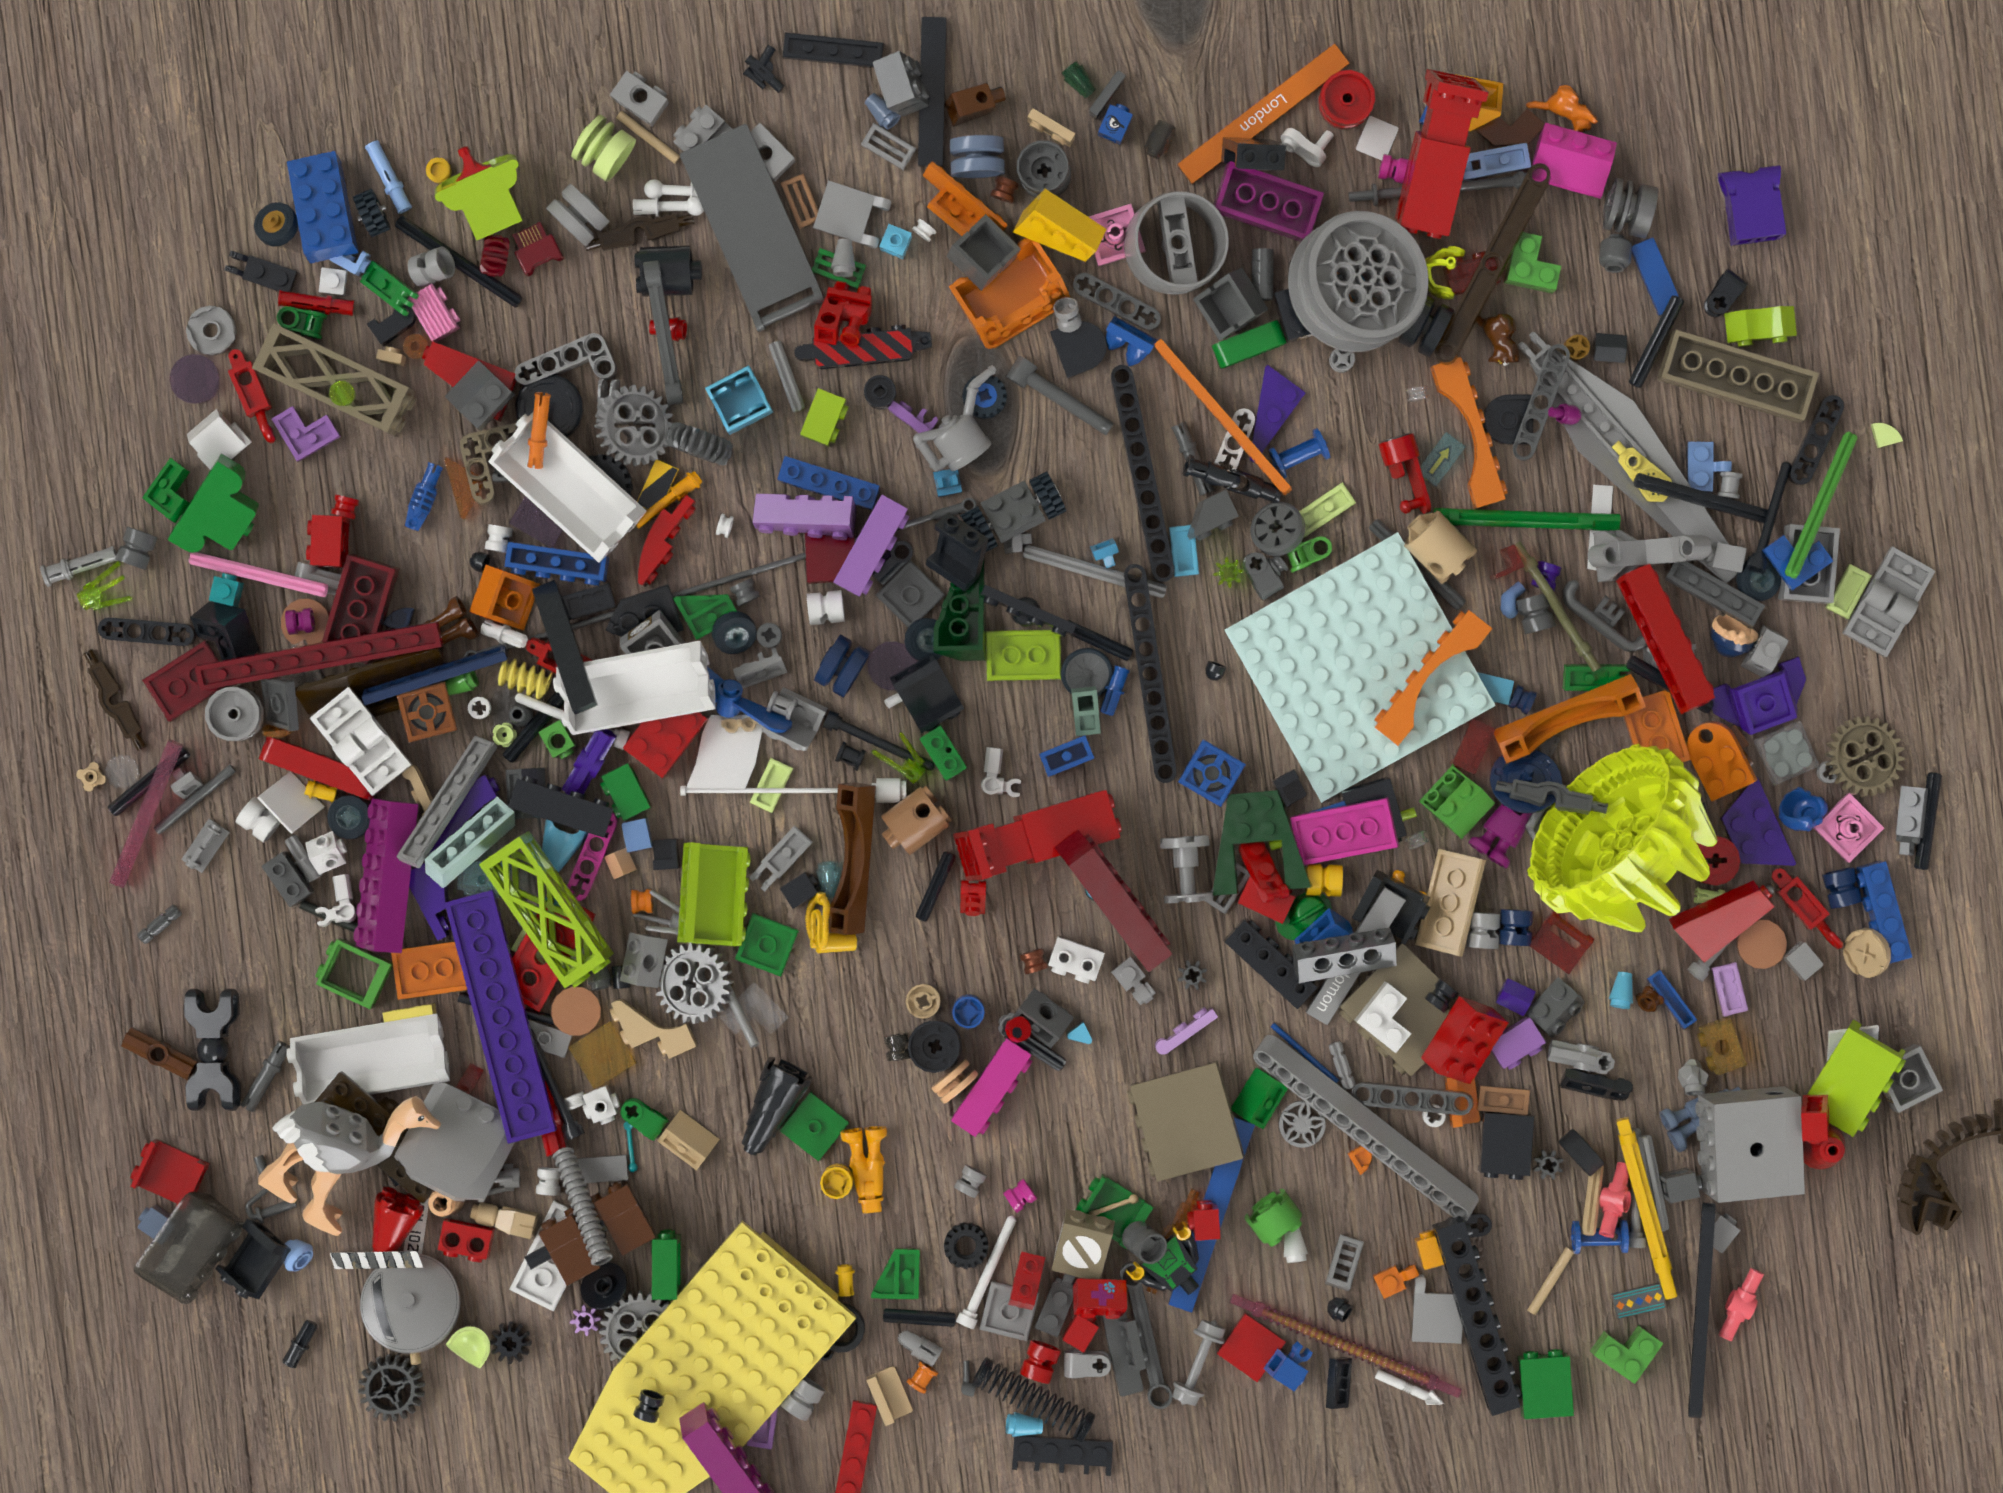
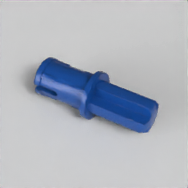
[1100,666,1130,716]

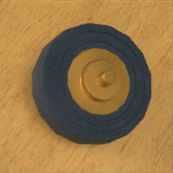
[254,202,298,247]

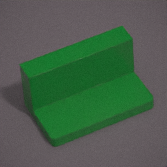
[1231,1068,1288,1129]

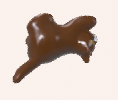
[1476,314,1520,366]

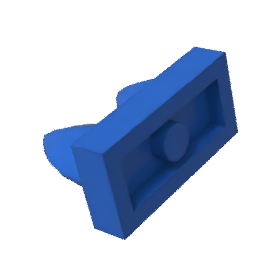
[1106,316,1157,367]

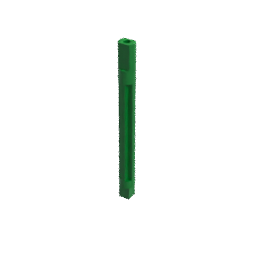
[1433,508,1621,531]

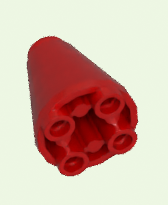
[372,1187,424,1252]

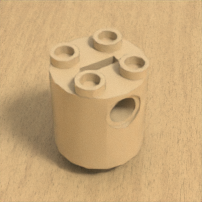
[1404,511,1477,584]

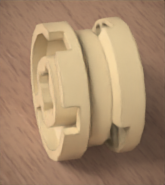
[906,984,941,1019]

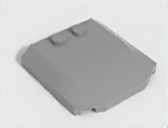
[394,1082,515,1202]

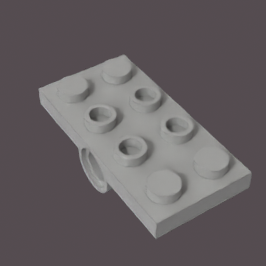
[1842,546,1935,657]

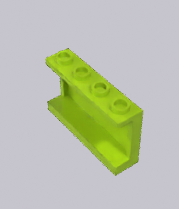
[677,842,751,946]
[1801,1019,1906,1137]

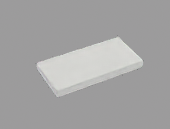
[509,1200,569,1312]

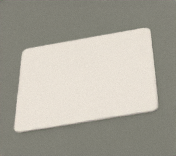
[1356,116,1399,161]

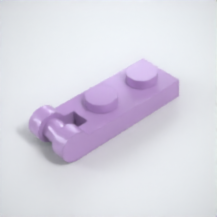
[1155,1007,1218,1054]

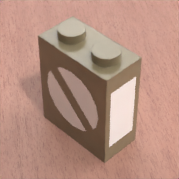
[1051,1209,1115,1279]

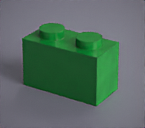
[600,763,652,821]

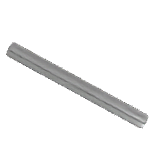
[1023,545,1167,598]

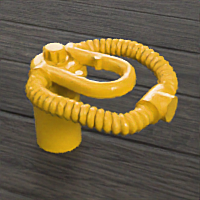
[805,892,857,953]

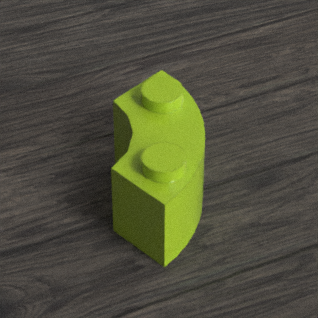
[1724,306,1797,347]

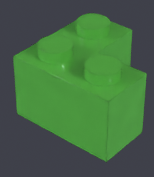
[1504,232,1561,293]
[1590,1325,1663,1384]

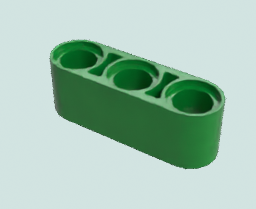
[1211,320,1287,369]

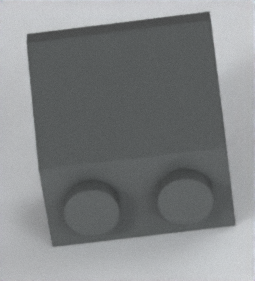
[445,360,515,431]

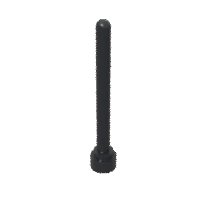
[1746,461,1791,574]
[823,709,935,771]
[531,1029,585,1141]

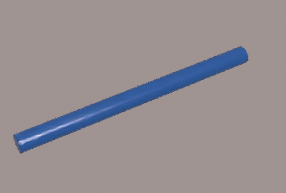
[1270,1023,1339,1083]

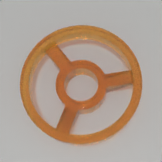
[261,725,296,738]

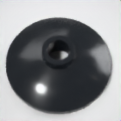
[580,1262,627,1310]

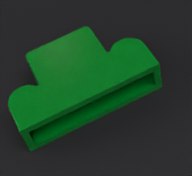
[167,453,259,553]

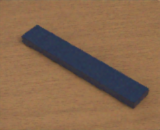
[362,645,508,705]

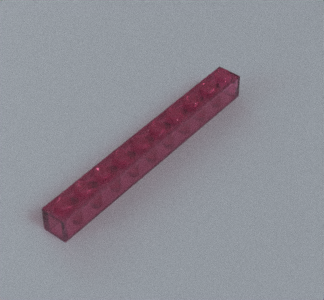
[109,739,183,888]

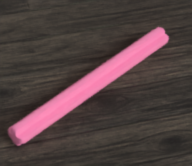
[189,552,328,597]

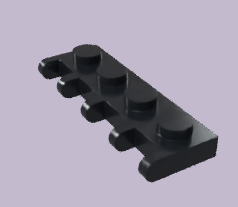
[1012,1435,1113,1476]

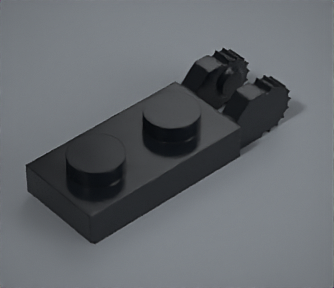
[224,251,298,292]
[1560,1068,1633,1101]

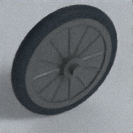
[1061,648,1113,696]

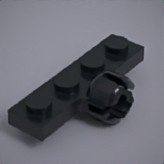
[979,585,1076,637]

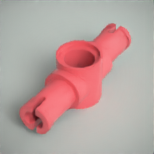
[1599,1162,1631,1238]
[1718,1268,1764,1341]

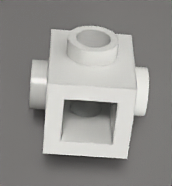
[305,831,347,875]
[583,1084,621,1125]

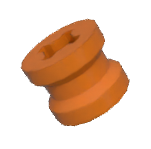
[631,889,653,914]

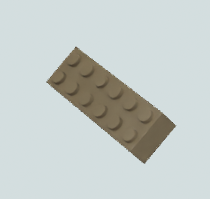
[1657,330,1819,423]

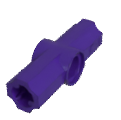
[562,729,617,795]

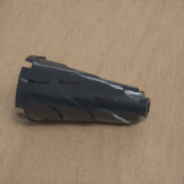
[742,1057,813,1155]

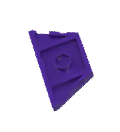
[1720,777,1796,866]

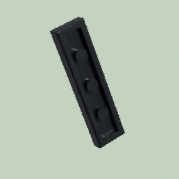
[782,32,884,68]

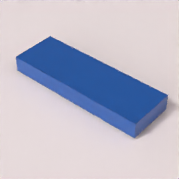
[1632,237,1679,316]

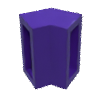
[1496,978,1536,1016]

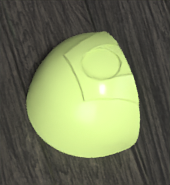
[446,1327,490,1368]

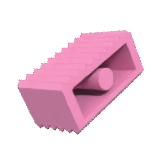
[408,284,461,343]

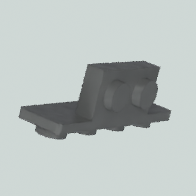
[1101,1312,1147,1397]

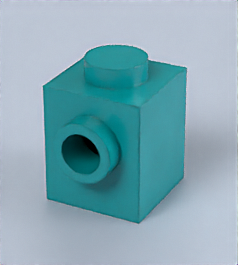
[209,573,244,607]

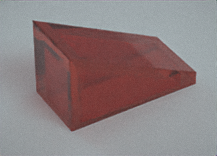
[456,1063,484,1095]

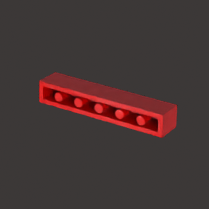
[1616,563,1715,715]

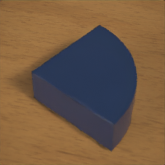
[383,608,415,629]

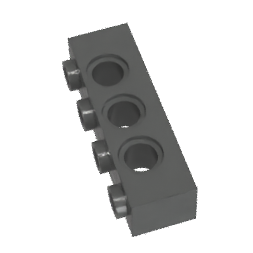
[1292,927,1397,983]

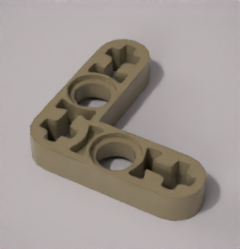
[460,423,518,505]

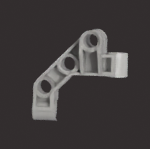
[1588,530,1711,582]

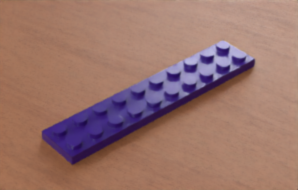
[445,890,557,1144]

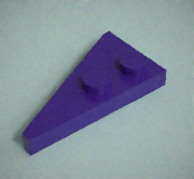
[1249,365,1306,463]

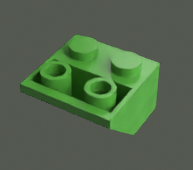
[1419,765,1495,840]

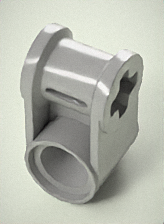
[1064,1349,1111,1378]

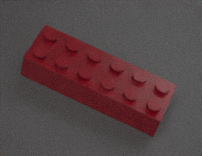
[1055,830,1172,972]

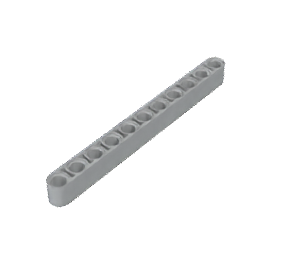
[1253,1035,1479,1221]

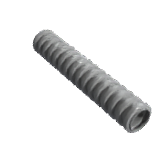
[553,1147,613,1266]

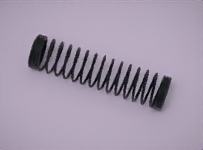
[972,1357,1095,1443]

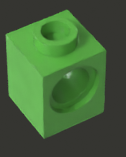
[538,720,577,760]

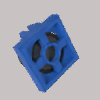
[1178,739,1246,807]

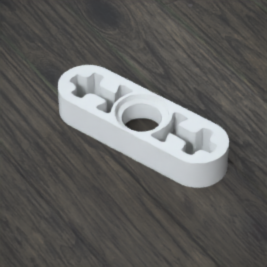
[1215,408,1255,472]

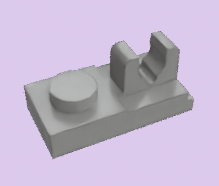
[733,648,788,688]

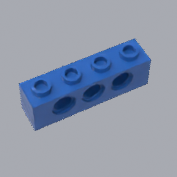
[777,456,880,511]

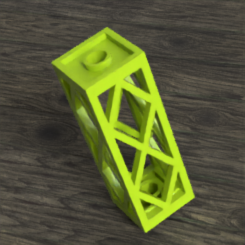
[479,831,614,988]

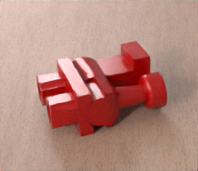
[814,281,872,346]

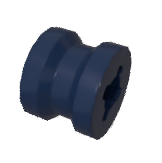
[1508,684,1537,715]

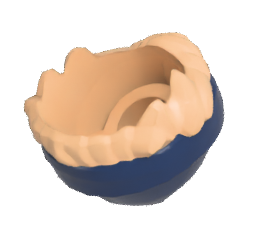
[1710,614,1759,658]

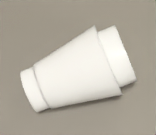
[1284,1227,1308,1263]

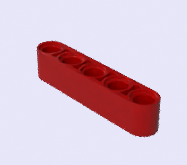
[258,735,374,801]

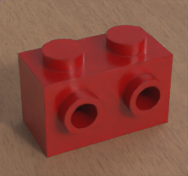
[1187,1200,1221,1241]

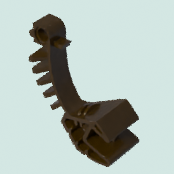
[1897,1098,2003,1235]

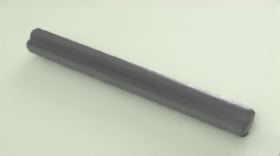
[1369,519,1466,610]

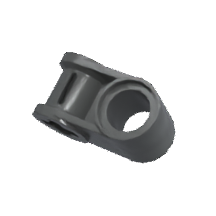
[1242,552,1284,601]

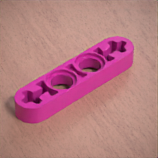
[567,812,618,901]

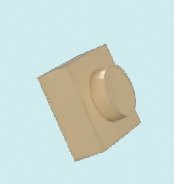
[376,346,406,366]

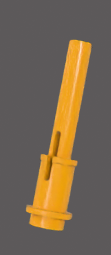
[636,471,703,529]

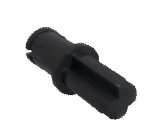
[282,1320,317,1368]

